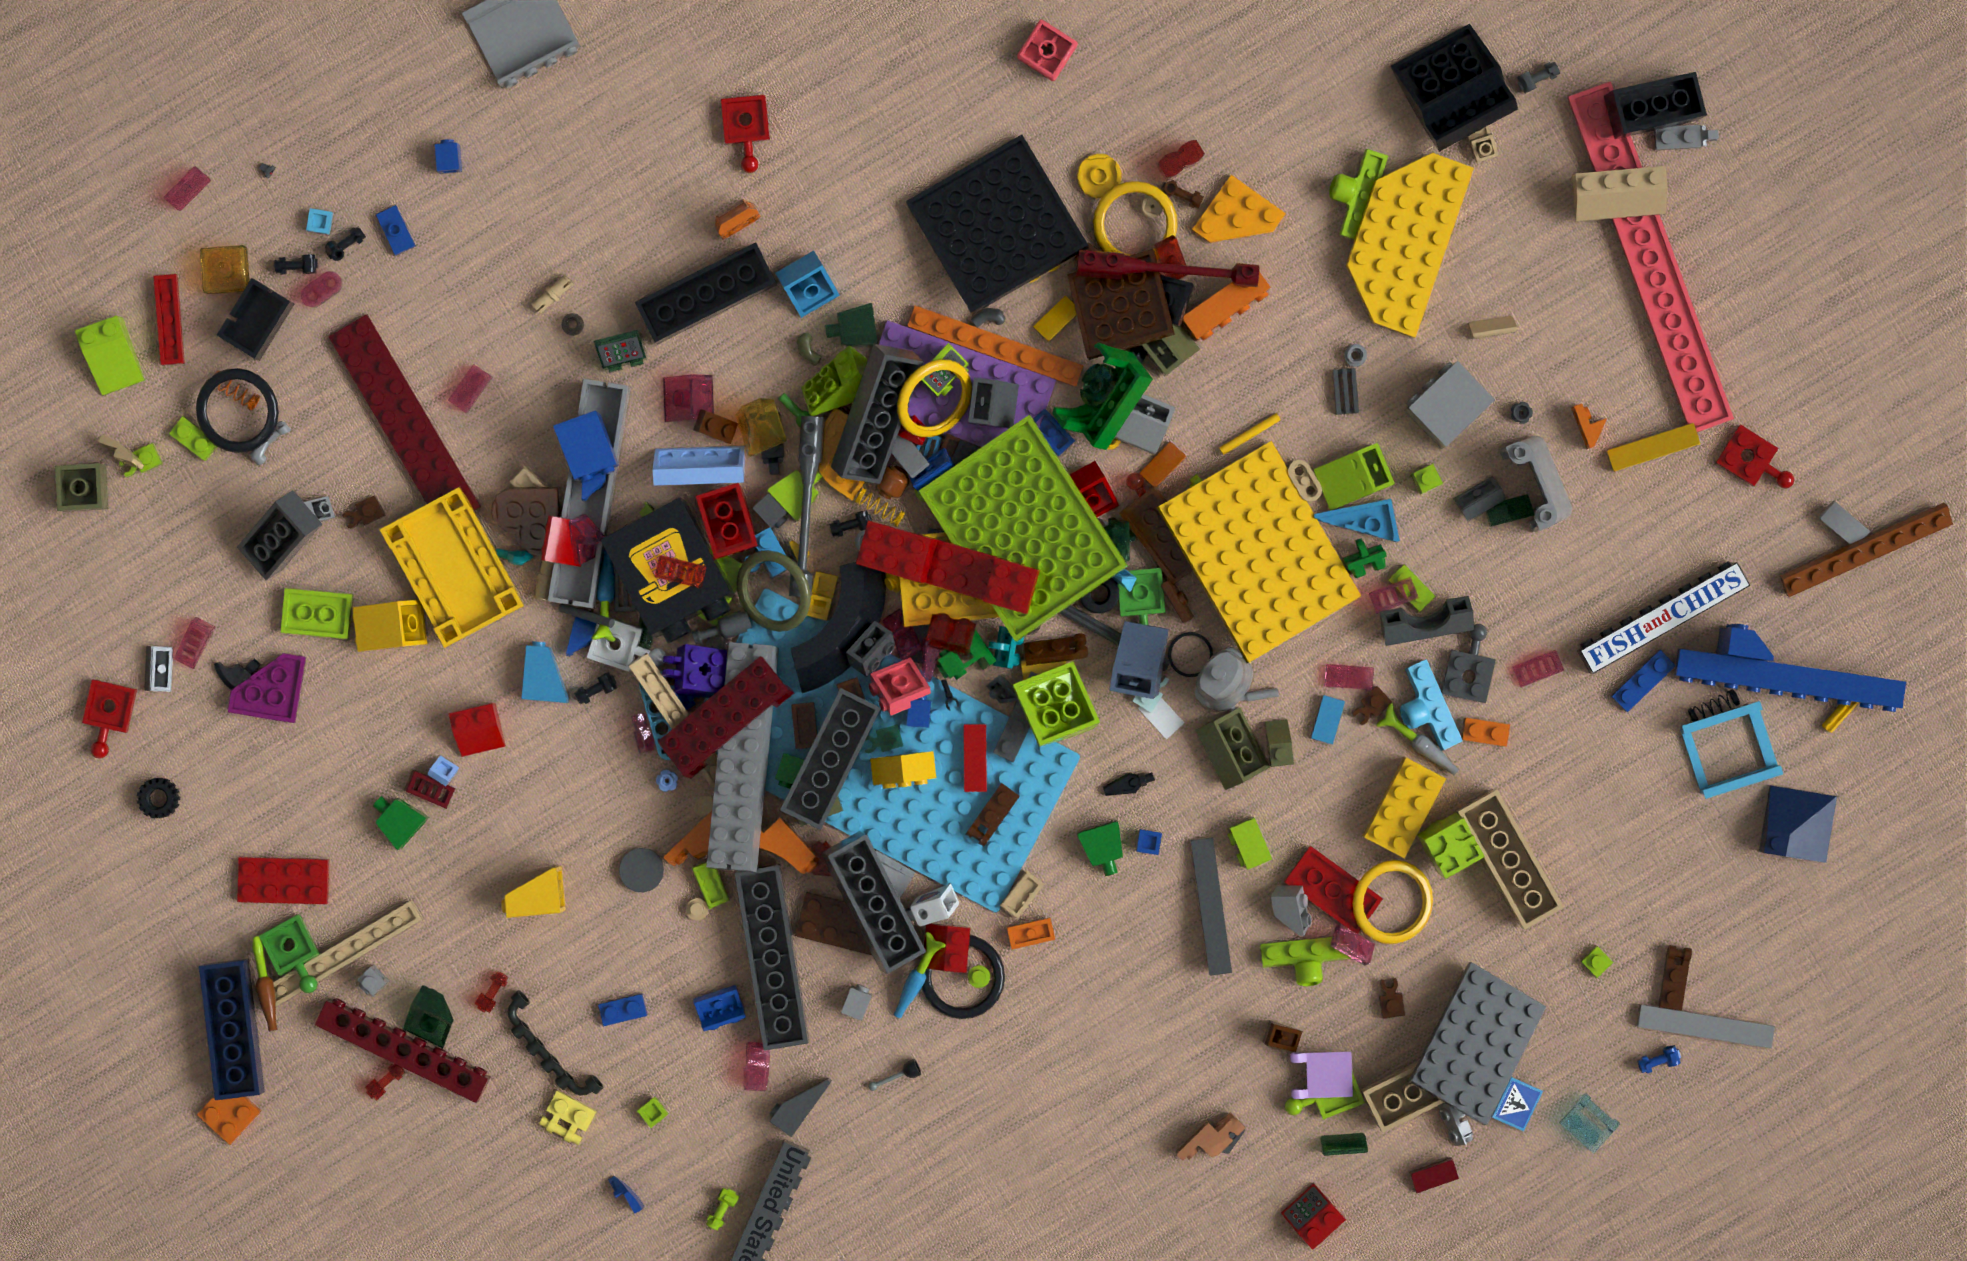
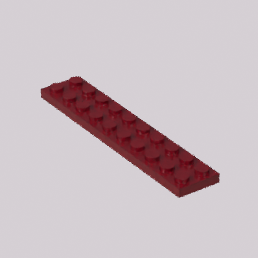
[329,314,481,511]

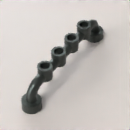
[507,990,604,1096]

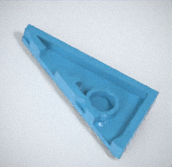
[1314,499,1400,542]

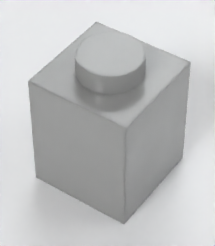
[841,984,872,1021]

